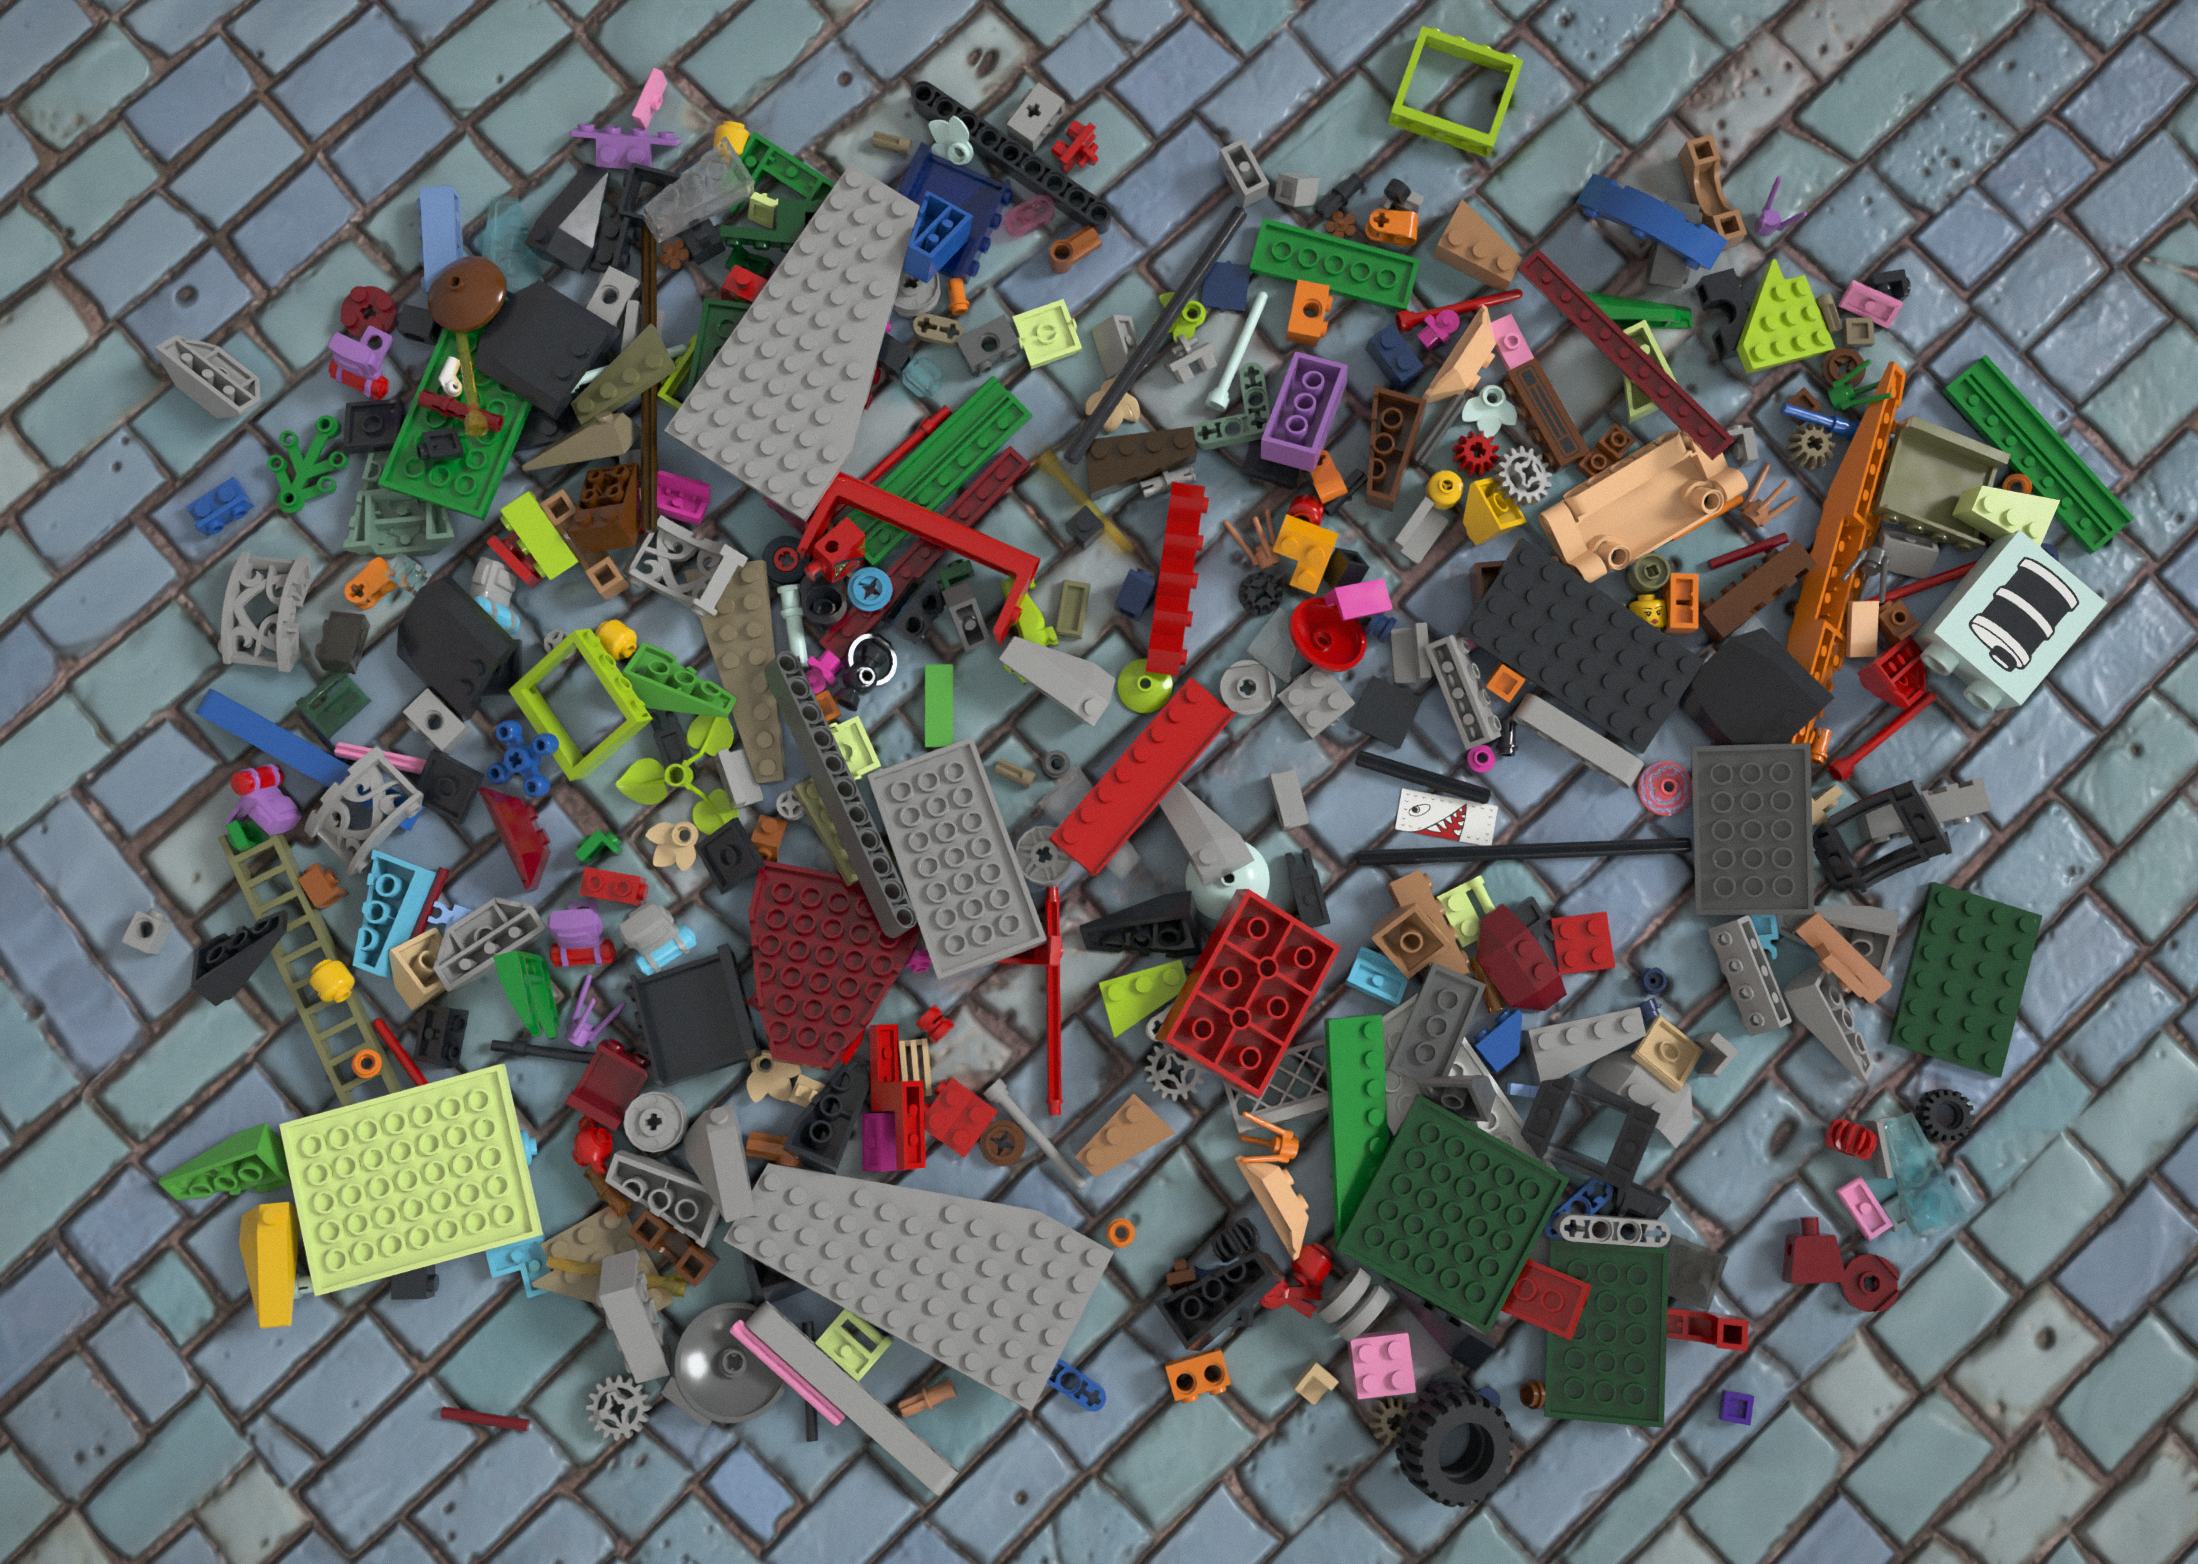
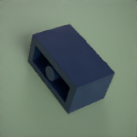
[1365,323,1424,392]

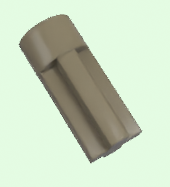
[871,131,912,156]
[1815,293,1843,335]
[994,758,1036,789]

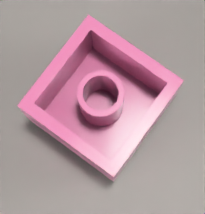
[1347,1329,1416,1399]

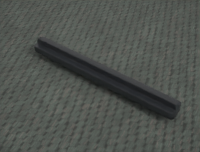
[1355,751,1491,804]

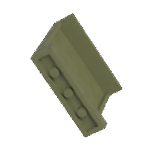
[1872,416,2010,552]

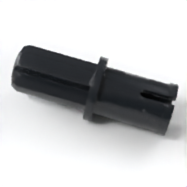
[1316,173,1364,220]
[1323,469,1368,517]

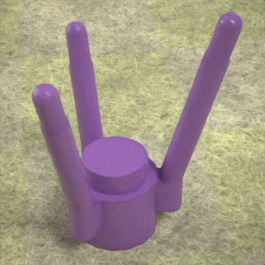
[1754,176,1807,236]
[564,974,626,1047]

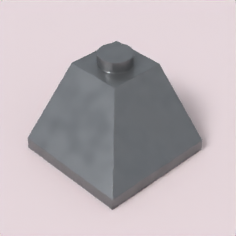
[1416,1075,1496,1122]

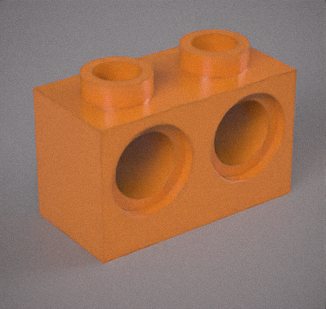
[1661,573,1699,635]
[1164,1346,1231,1404]

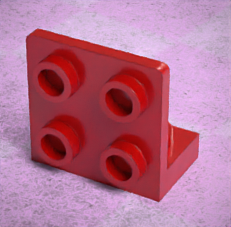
[486,530,544,589]

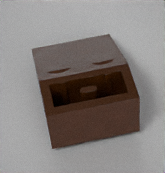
[569,462,641,554]

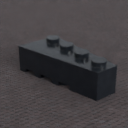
[1154,1251,1286,1351]

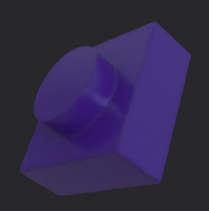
[1718,1389,1754,1426]

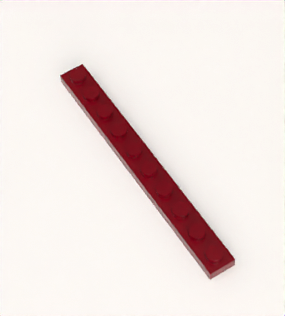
[1518,249,1735,461]
[819,446,1030,661]

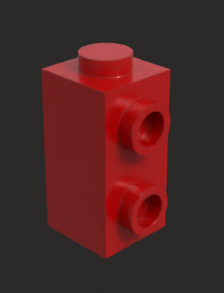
[579,867,648,907]

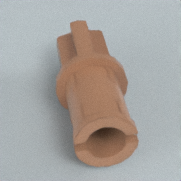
[898,1378,957,1418]

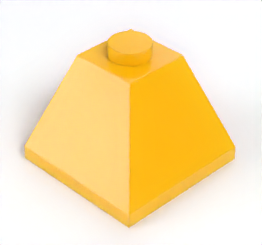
[1463,477,1527,546]

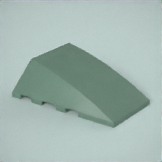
[342,451,456,559]

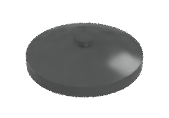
[674,1302,788,1423]

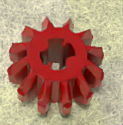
[1452,430,1499,477]
[1824,1119,1878,1160]

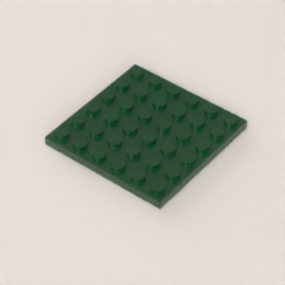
[1335,1094,1569,1333]

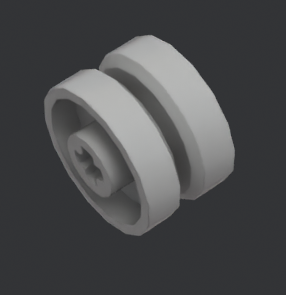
[1317,1266,1390,1342]

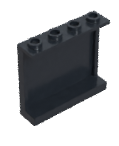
[628,943,762,1088]

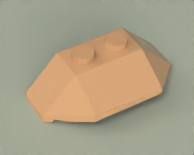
[1422,305,1496,404]
[1233,1155,1309,1260]

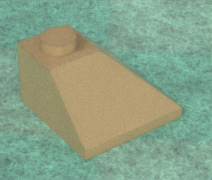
[388,927,446,1010]

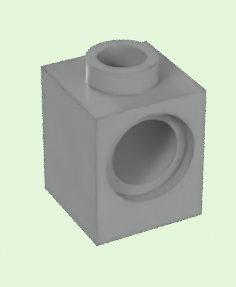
[121,908,174,955]

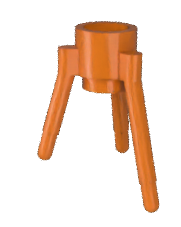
[1240,1111,1299,1163]

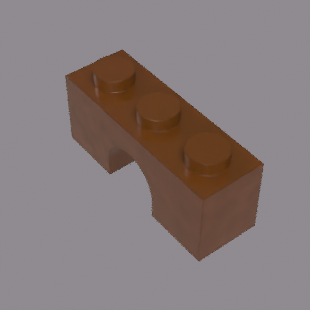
[627,1208,720,1287]

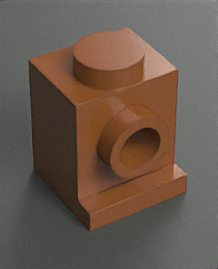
[1878,599,1922,646]
[298,863,349,909]

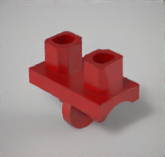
[1051,120,1099,175]

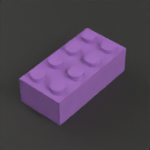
[1261,351,1348,473]

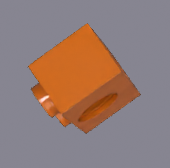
[1285,280,1333,346]

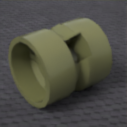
[1625,553,1670,596]

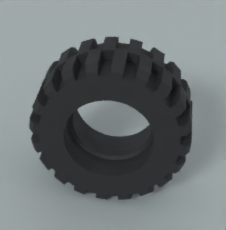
[1395,1384,1514,1507]

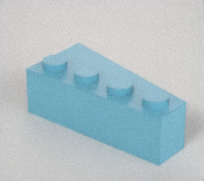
[352,849,436,979]

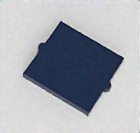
[1201,260,1250,313]

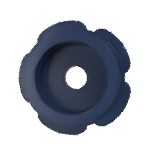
[1639,967,1667,995]
[1634,997,1662,1022]

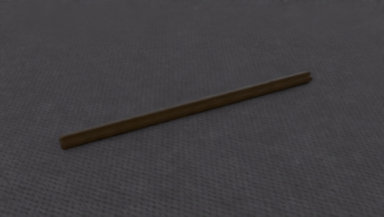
[641,225,657,533]

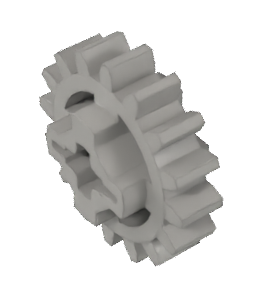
[1493,446,1552,507]
[1144,1044,1207,1101]
[586,1374,652,1441]

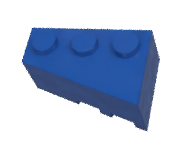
[903,190,973,284]

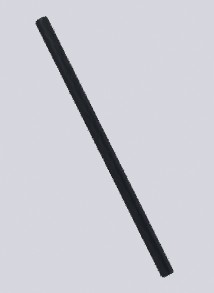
[1064,206,1247,465]
[1356,838,1692,866]

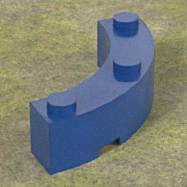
[1576,174,1728,271]

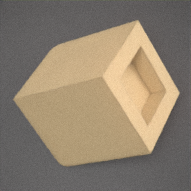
[1292,1359,1339,1405]

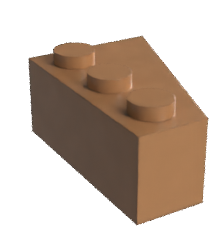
[1432,199,1522,292]
[1075,1093,1176,1177]

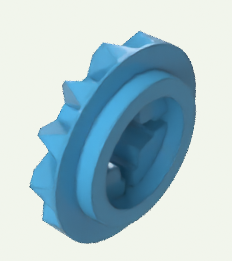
[848,567,893,612]

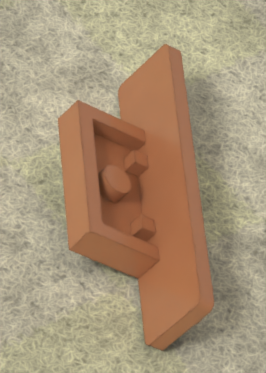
[1795,912,1892,1003]

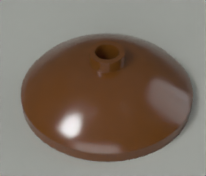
[428,256,506,333]

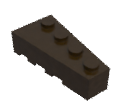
[1084,426,1197,502]

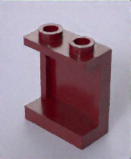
[565,1039,650,1131]

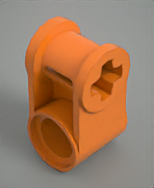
[1364,208,1418,246]
[1310,450,1348,504]
[344,557,402,610]

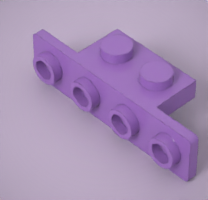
[570,123,682,170]

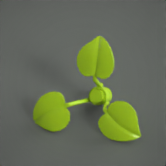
[615,715,739,835]

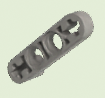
[1552,1211,1671,1247]

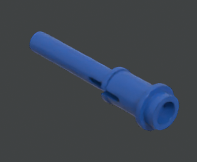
[1780,403,1860,442]

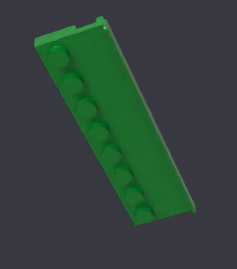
[1942,354,2134,555]
[834,376,1033,568]
[1324,1014,1389,1252]

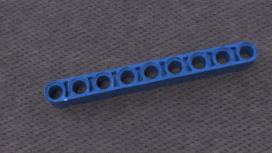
[195,688,424,831]

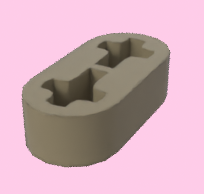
[913,313,964,348]

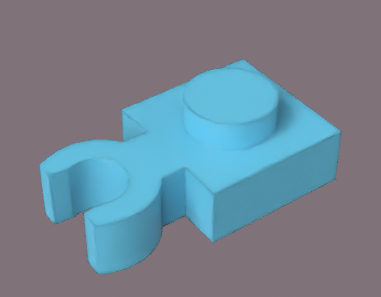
[1750,915,1779,959]

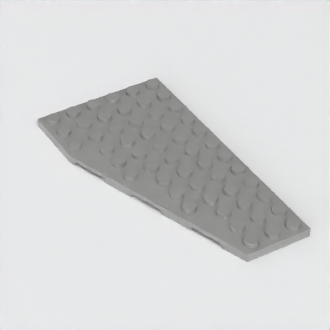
[664,163,920,522]
[723,1163,1114,1412]

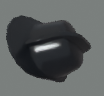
[800,574,847,631]

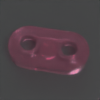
[1004,195,1055,238]

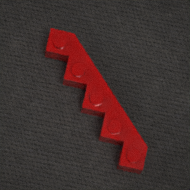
[1145,482,1209,676]

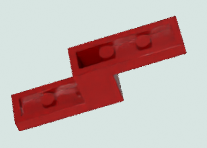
[869,1024,926,1170]

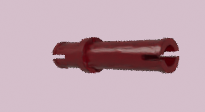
[418,389,504,433]

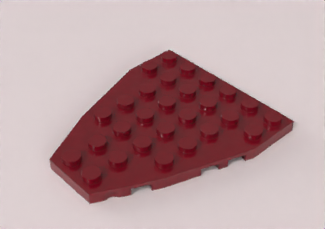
[748,860,920,1071]

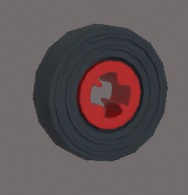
[762,536,812,585]

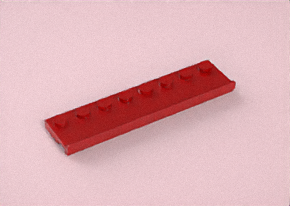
[1049,677,1236,877]

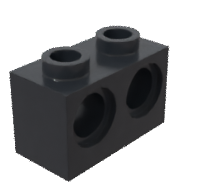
[881,576,946,645]

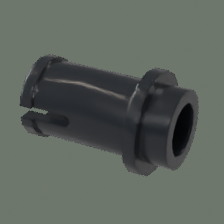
[1496,720,1518,757]

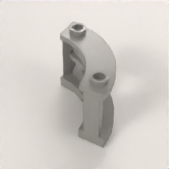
[621,515,748,618]
[218,551,313,672]
[304,746,424,877]

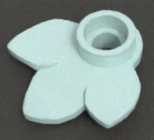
[928,116,974,165]
[1462,385,1517,439]

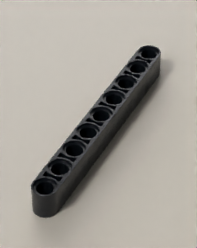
[911,81,1111,234]

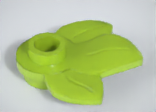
[1153,292,1206,344]

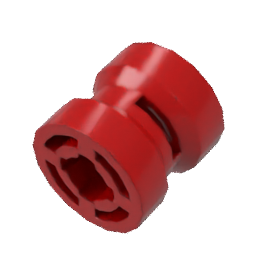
[916,1005,955,1045]

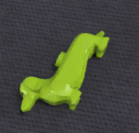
[1001,577,1059,684]

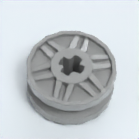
[892,262,941,319]
[1015,825,1074,887]
[624,1091,689,1152]

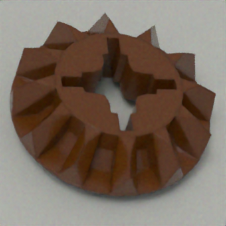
[1820,347,1866,388]
[980,1120,1026,1166]

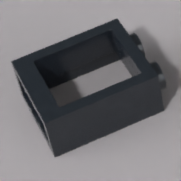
[616,163,700,238]

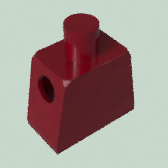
[1782,1216,1847,1284]

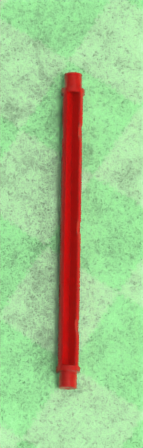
[1044,887,1063,1115]

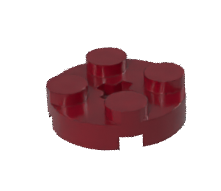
[340,286,398,342]
[1837,1253,1899,1312]

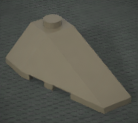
[522,411,641,471]

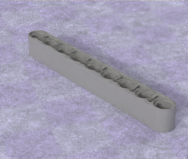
[745,1300,959,1496]

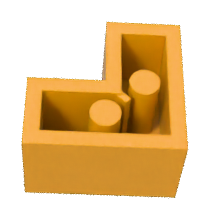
[1273,514,1338,594]

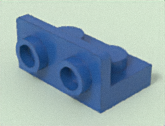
[186,477,254,536]

